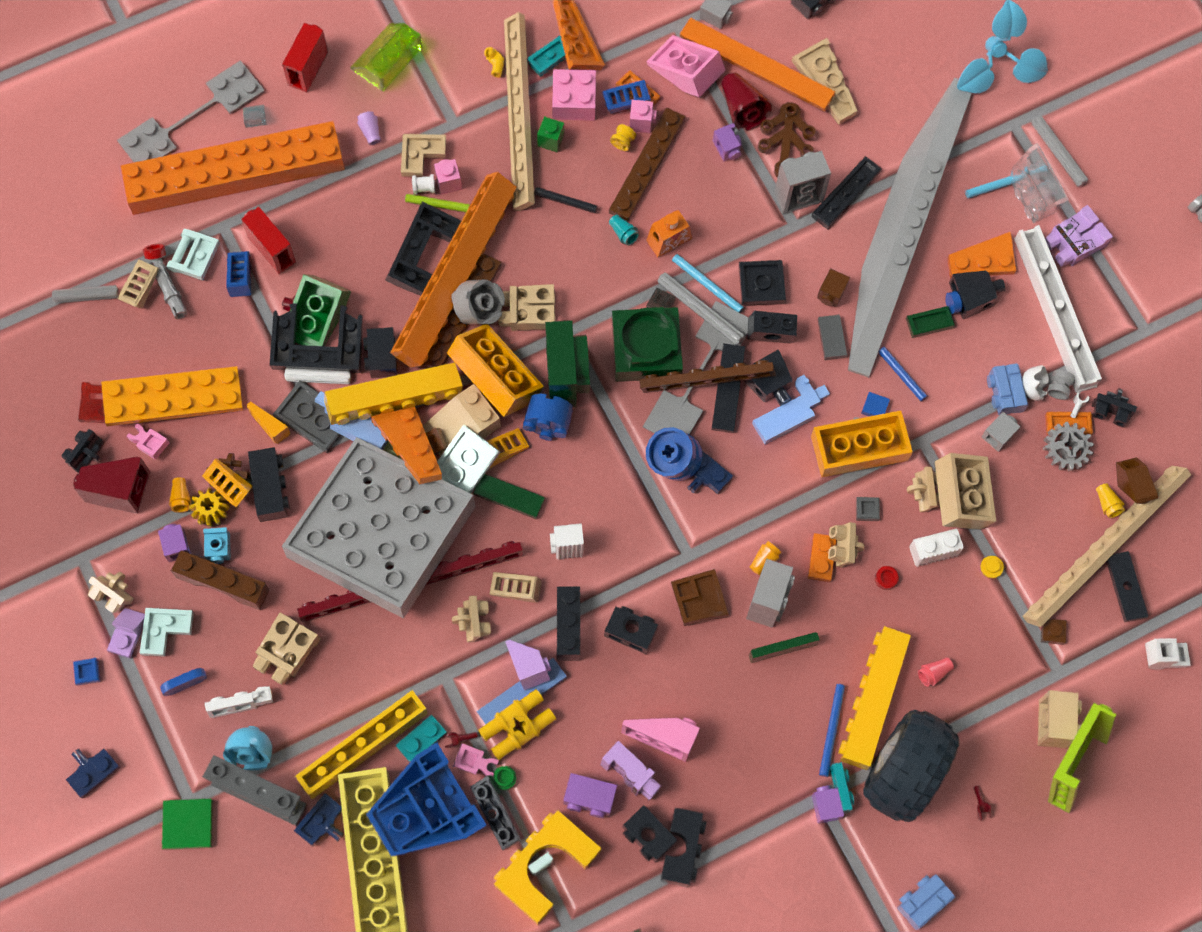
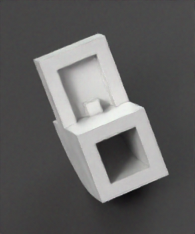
[1145,639,1191,670]

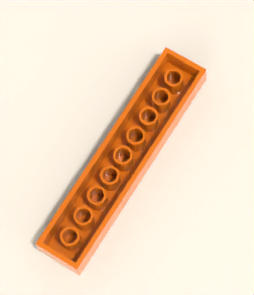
[120,121,345,215]

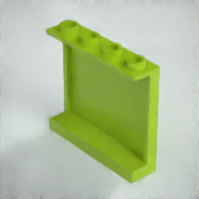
[1048,703,1116,813]

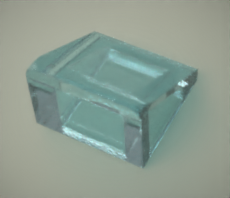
[243,105,267,128]

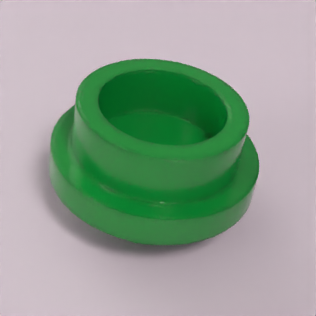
[493,766,516,790]

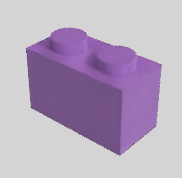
[563,773,617,818]

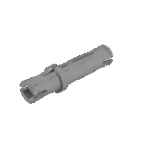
[149,258,188,319]

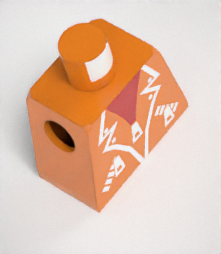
[646,210,692,258]

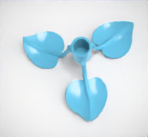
[957,0,1048,93]

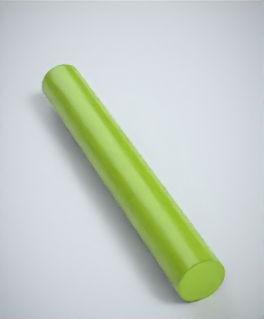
[405,194,470,212]

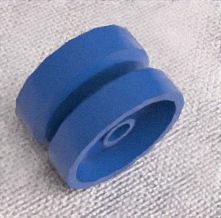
[646,427,702,481]

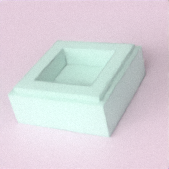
[528,852,553,876]

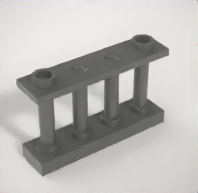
[202,755,307,827]

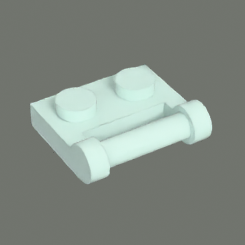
[166,229,220,281]

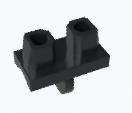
[1091,388,1137,427]
[61,429,104,473]

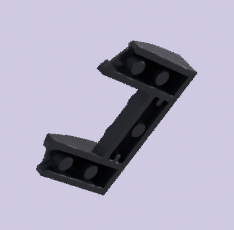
[385,201,461,296]
[269,303,363,374]

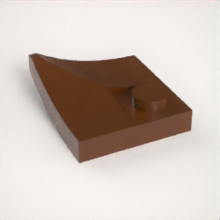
[671,569,729,626]

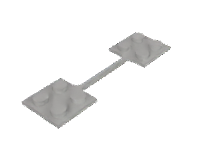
[117,60,265,162]
[643,301,749,434]

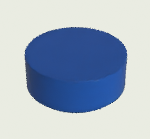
[945,291,962,314]

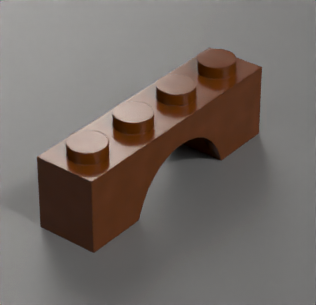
[171,550,269,610]

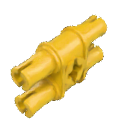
[478,689,557,760]

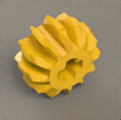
[189,487,230,527]

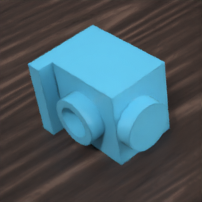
[203,527,231,564]

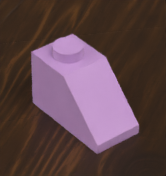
[505,640,551,690]

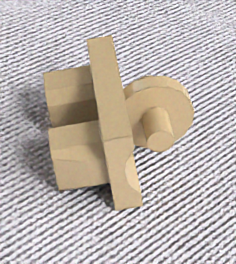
[907,467,940,512]
[828,522,864,568]
[88,572,134,613]
[452,596,491,642]

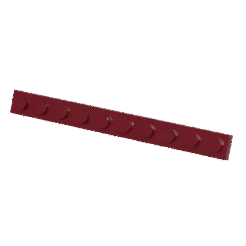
[297,541,523,623]

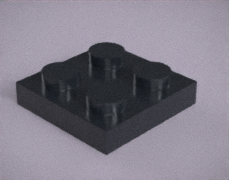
[738,260,786,305]

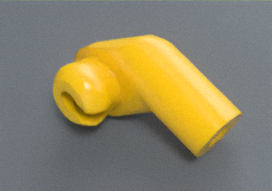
[484,47,504,78]

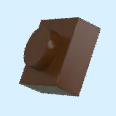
[426,428,448,455]
[1041,619,1067,645]

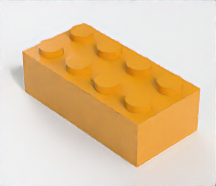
[447,324,544,417]
[811,411,913,478]

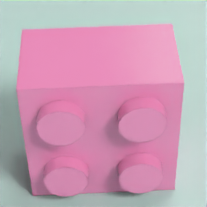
[552,70,596,121]

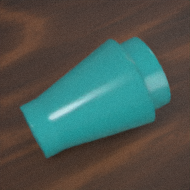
[609,215,639,246]

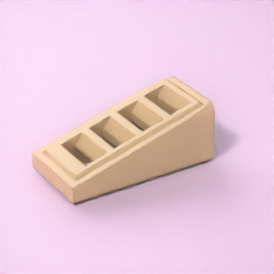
[118,259,159,308]
[490,572,541,603]

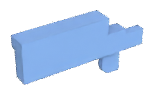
[752,375,830,445]
[315,387,388,450]

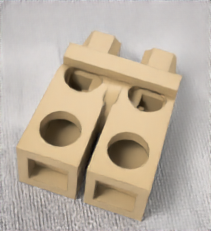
[498,284,555,331]
[253,613,321,685]

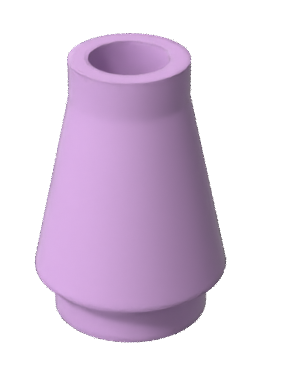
[357,111,381,145]

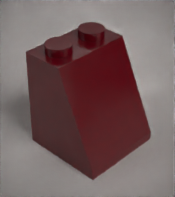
[73,457,150,514]

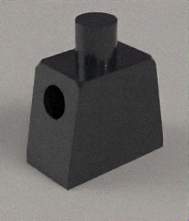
[949,271,1005,319]
[743,350,793,406]

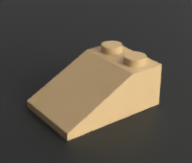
[423,384,501,457]

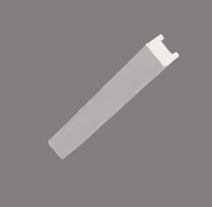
[1014,225,1102,393]

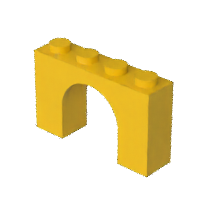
[494,810,601,925]

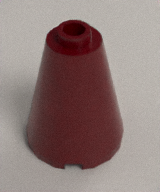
[721,73,772,131]

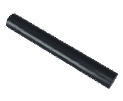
[534,187,598,213]

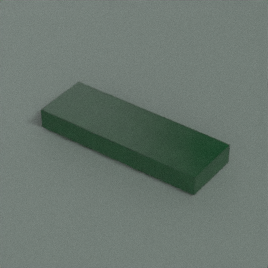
[474,474,545,519]
[749,632,820,663]

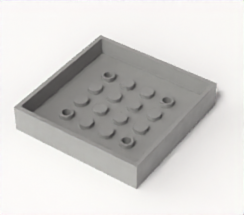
[282,437,476,619]

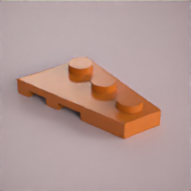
[948,231,1016,278]

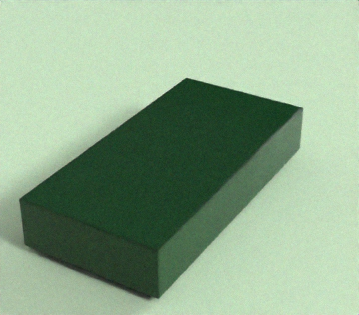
[906,306,955,338]

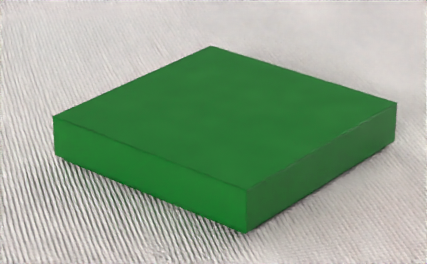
[162,799,213,850]

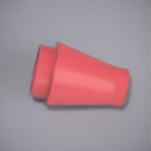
[918,657,954,686]

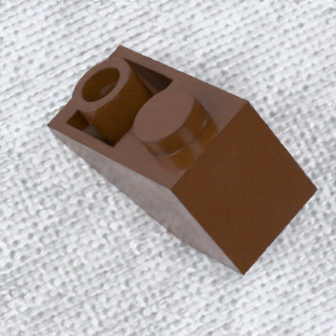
[1116,457,1158,504]

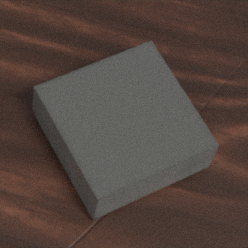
[856,497,880,521]

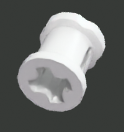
[412,174,435,195]

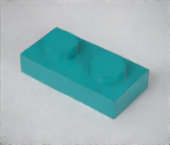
[527,35,566,77]
[395,714,447,763]
[830,762,855,813]

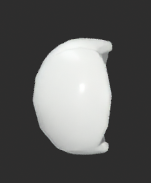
[1022,365,1049,401]

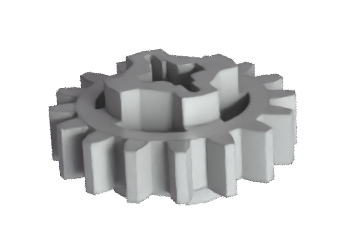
[1043,422,1094,471]

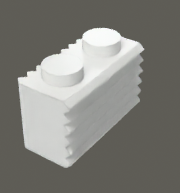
[550,524,584,560]
[909,529,963,567]

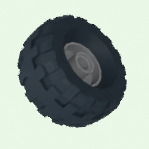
[863,710,960,822]

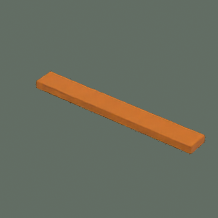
[680,17,835,112]

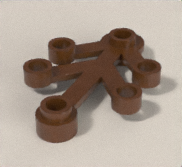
[758,102,816,177]

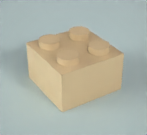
[1038,690,1082,749]

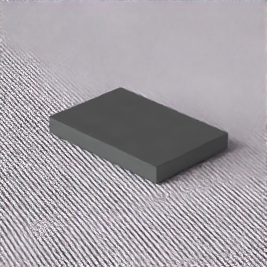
[272,381,341,453]

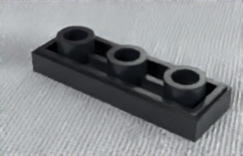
[1106,551,1148,623]
[470,775,524,851]

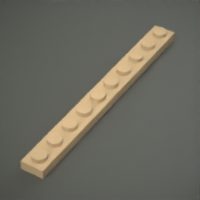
[504,12,535,211]
[1023,466,1191,627]

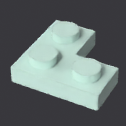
[140,608,194,657]

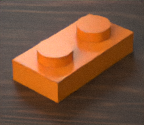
[808,533,836,582]

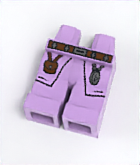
[1045,205,1113,266]
[600,741,661,801]

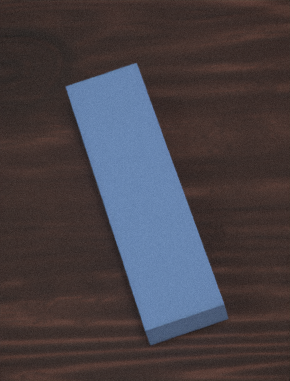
[477,658,567,724]

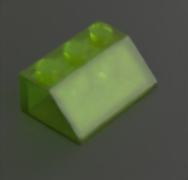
[350,23,423,92]

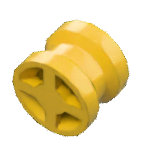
[610,124,636,151]

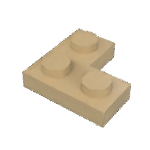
[401,134,446,177]

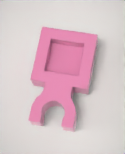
[127,423,170,460]
[453,743,499,776]

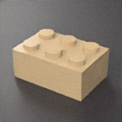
[935,453,996,529]

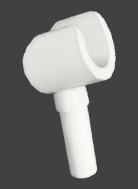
[1071,392,1089,418]

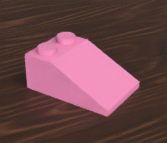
[647,35,725,97]
[621,718,700,762]

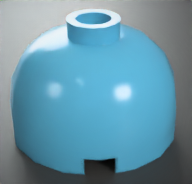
[223,726,272,771]

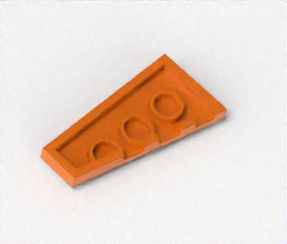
[553,0,605,70]
[371,407,442,484]

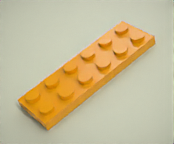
[101,366,243,427]

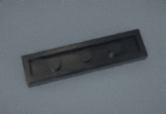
[811,156,882,230]
[711,343,745,433]

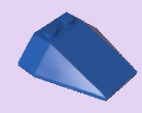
[366,742,486,857]

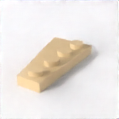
[792,38,857,124]

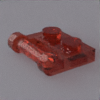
[78,382,105,423]

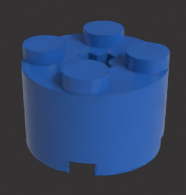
[523,394,573,441]

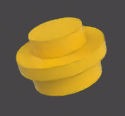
[980,556,1004,579]

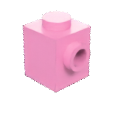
[629,100,657,133]
[434,159,462,194]

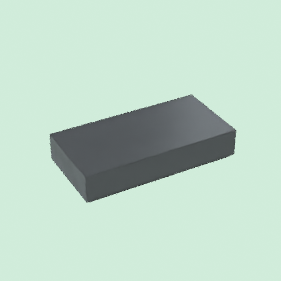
[817,315,847,360]

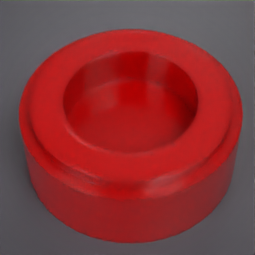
[143,244,166,259]
[875,566,899,590]

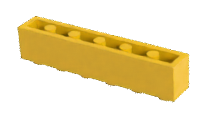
[324,362,463,425]
[838,626,911,770]
[295,690,428,799]

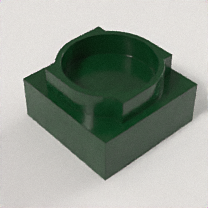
[611,307,683,382]
[545,320,590,408]

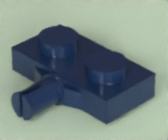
[687,451,733,494]
[65,748,120,798]
[294,793,344,847]

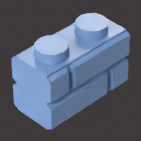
[987,363,1028,415]
[897,874,955,930]

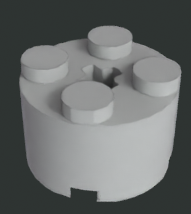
[451,280,505,325]

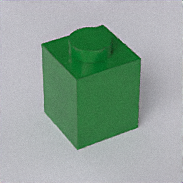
[537,116,564,153]

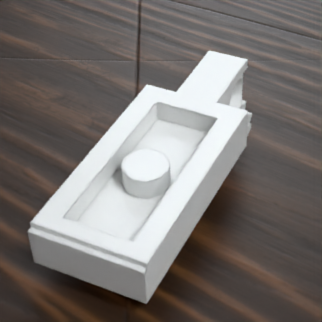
[205,686,273,718]

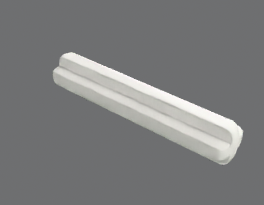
[284,368,351,384]

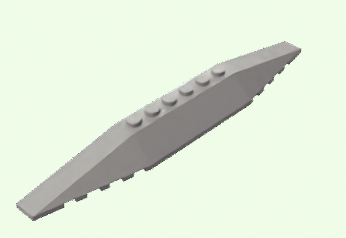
[848,78,971,378]

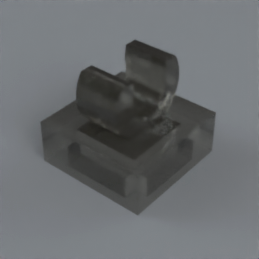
[646,288,676,308]

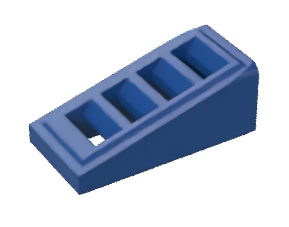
[603,80,651,114]
[226,251,251,297]

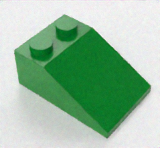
[290,274,351,346]

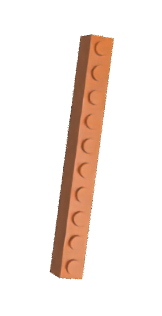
[390,172,517,368]

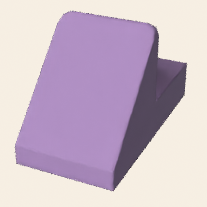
[107,608,145,659]

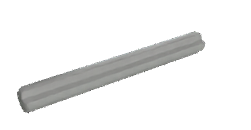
[658,273,744,345]

